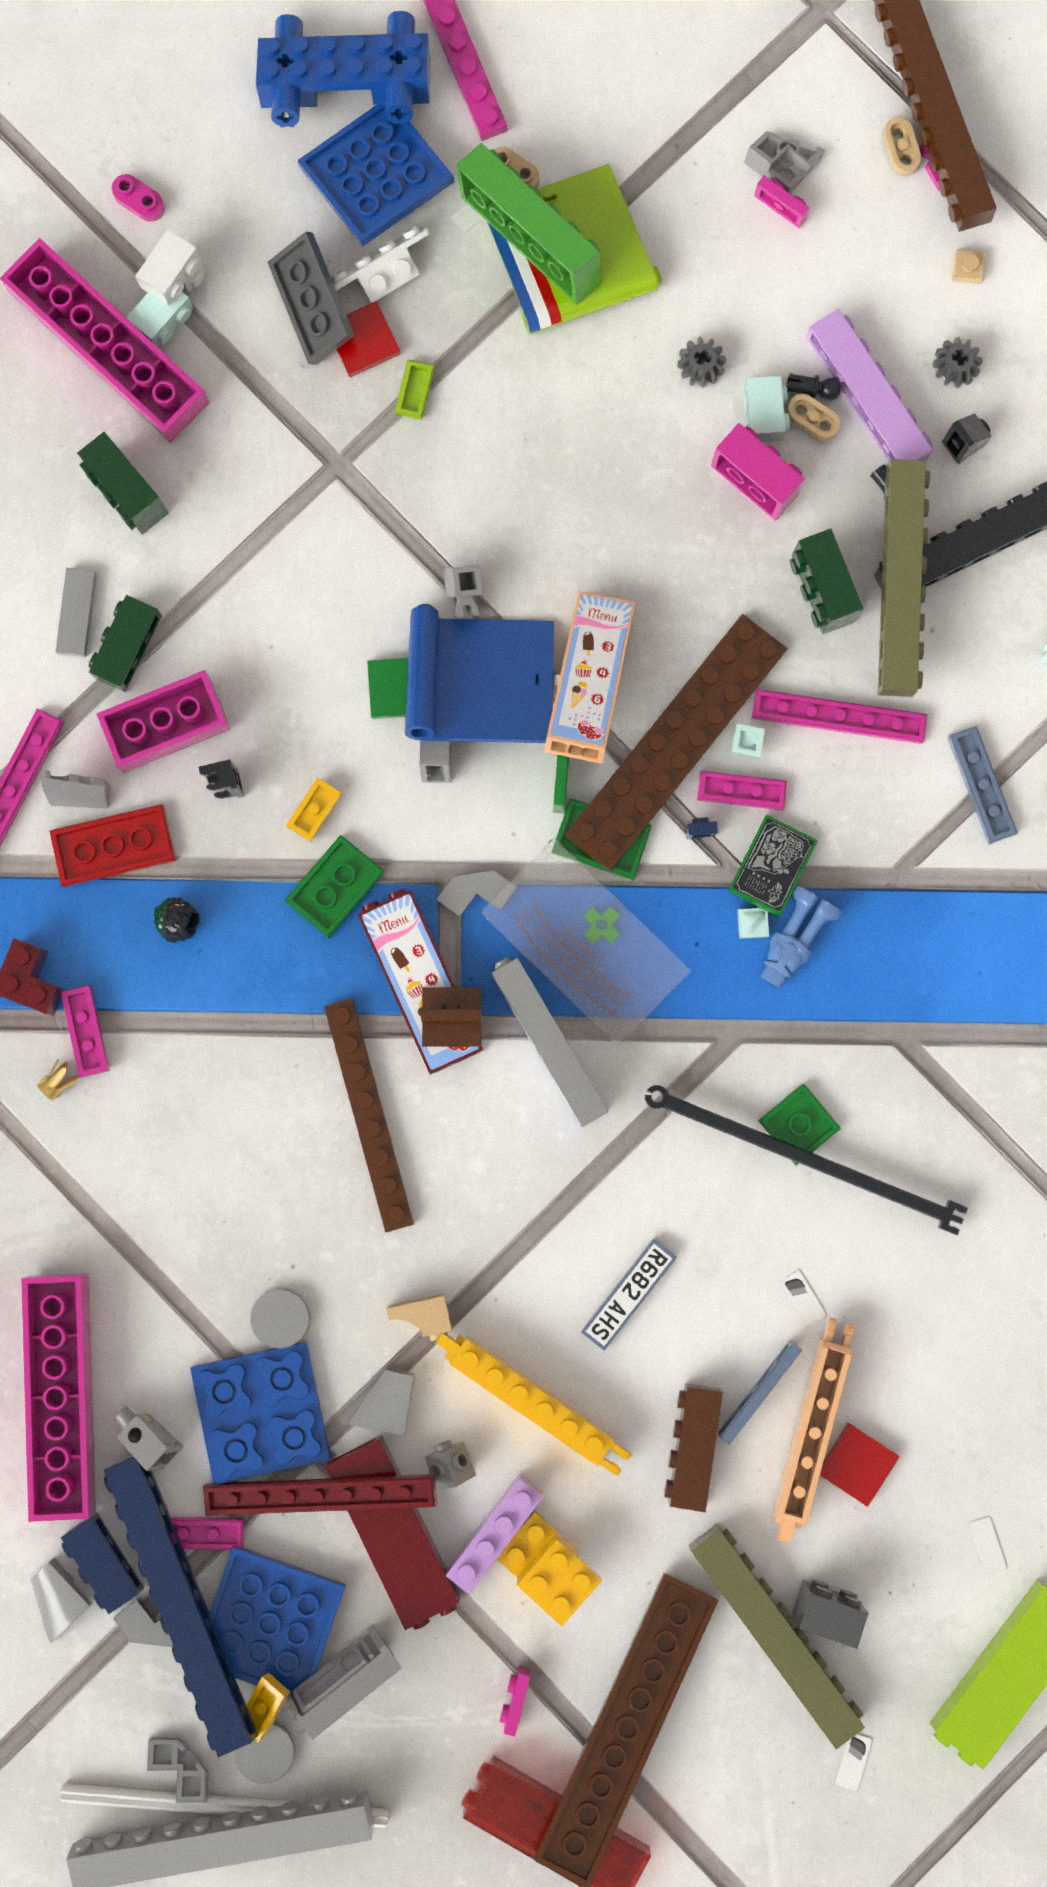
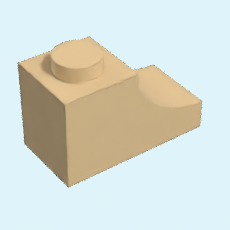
[386,1293,453,1341]

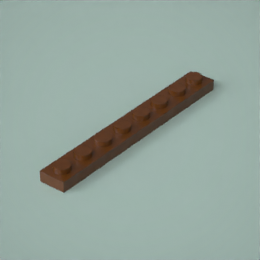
[324,999,414,1233]

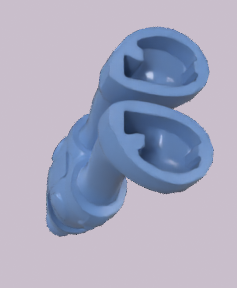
[760,885,843,988]

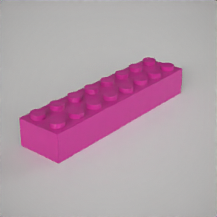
[0,238,210,443]
[21,1273,96,1522]

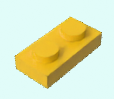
[286,777,343,842]
[246,1673,291,1742]

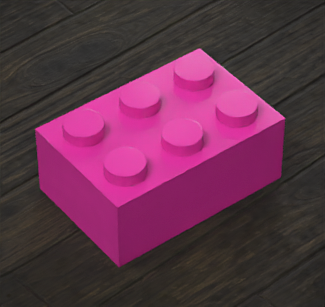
[711,423,805,521]

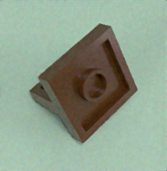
[421,987,482,1047]

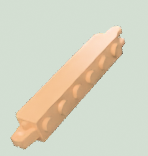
[773,1317,854,1543]

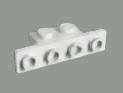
[331,225,430,303]

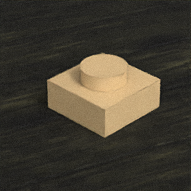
[952,249,985,284]

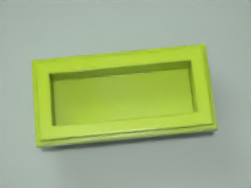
[394,359,435,420]

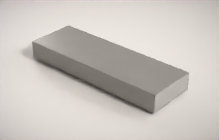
[55,567,97,657]

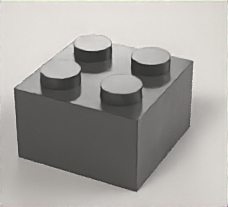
[792,1579,869,1649]

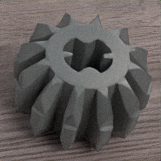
[677,336,726,388]
[932,337,983,388]

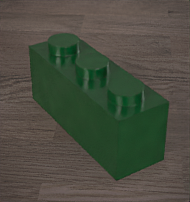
[88,595,162,692]

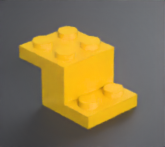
[497,1510,602,1627]

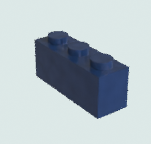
[60,1512,145,1614]

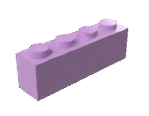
[446,1473,543,1594]

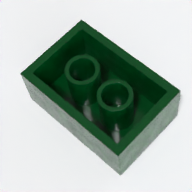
[77,431,169,535]
[790,528,863,634]

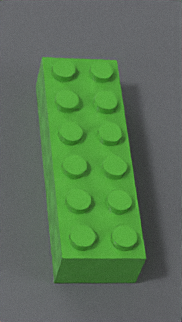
[456,143,602,305]

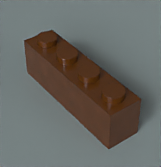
[664,1383,723,1512]

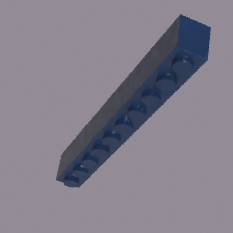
[103,1457,259,1758]

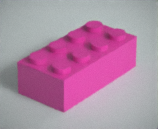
[96,670,231,773]

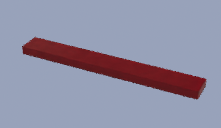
[203,1474,438,1516]

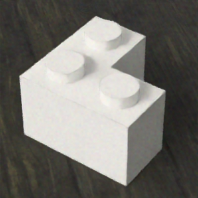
[135,229,205,306]

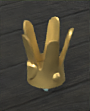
[37,1059,79,1101]

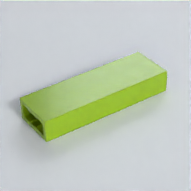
[929,1579,1047,1770]

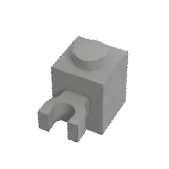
[443,565,483,617]

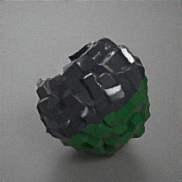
[154,897,200,943]

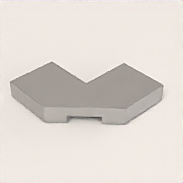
[436,870,517,917]
[113,1598,173,1647]
[147,1738,209,1803]

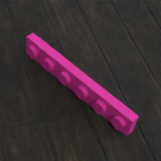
[423,0,508,141]

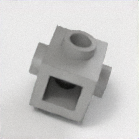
[425,1440,476,1491]

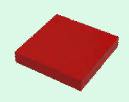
[337,301,401,378]
[820,1422,900,1507]

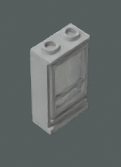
[286,1625,402,1739]

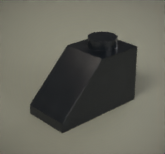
[942,413,992,464]

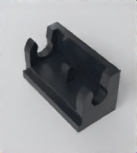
[199,759,244,799]

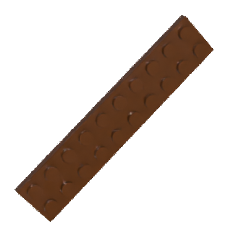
[564,613,788,872]
[533,1572,719,1887]

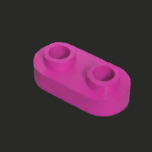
[112,174,165,222]

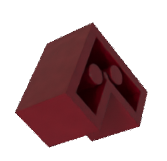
[0,938,64,1016]

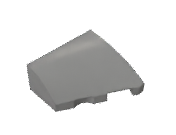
[744,131,825,193]
[40,770,110,808]
[350,1369,415,1436]
[31,1558,92,1643]

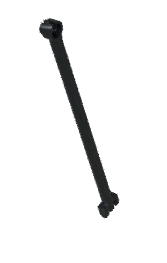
[644,1085,968,1236]

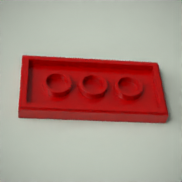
[49,804,176,888]

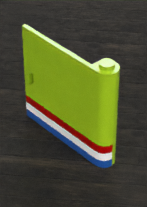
[486,164,662,335]

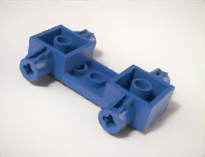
[256,11,430,128]

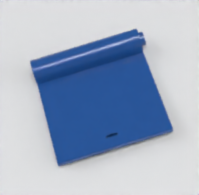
[405,604,554,743]

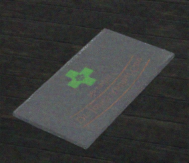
[481,838,691,1046]

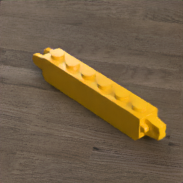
[436,1333,632,1475]

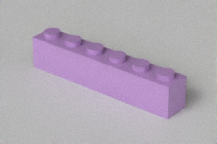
[806,308,933,462]

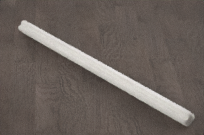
[60,1783,389,1828]

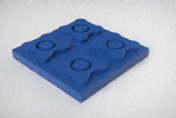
[297,105,455,247]
[190,1341,331,1485]
[209,1546,346,1695]

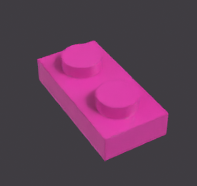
[754,175,810,228]
[499,1666,530,1737]

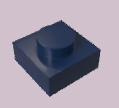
[685,817,718,839]

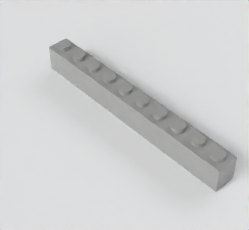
[66,1790,374,1887]

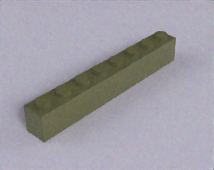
[877,459,930,697]
[689,1524,865,1750]

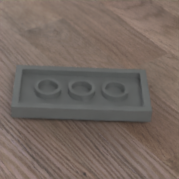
[267,231,355,365]

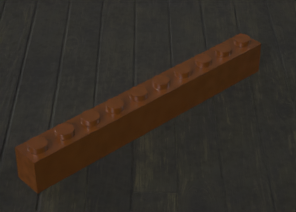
[874,0,997,232]

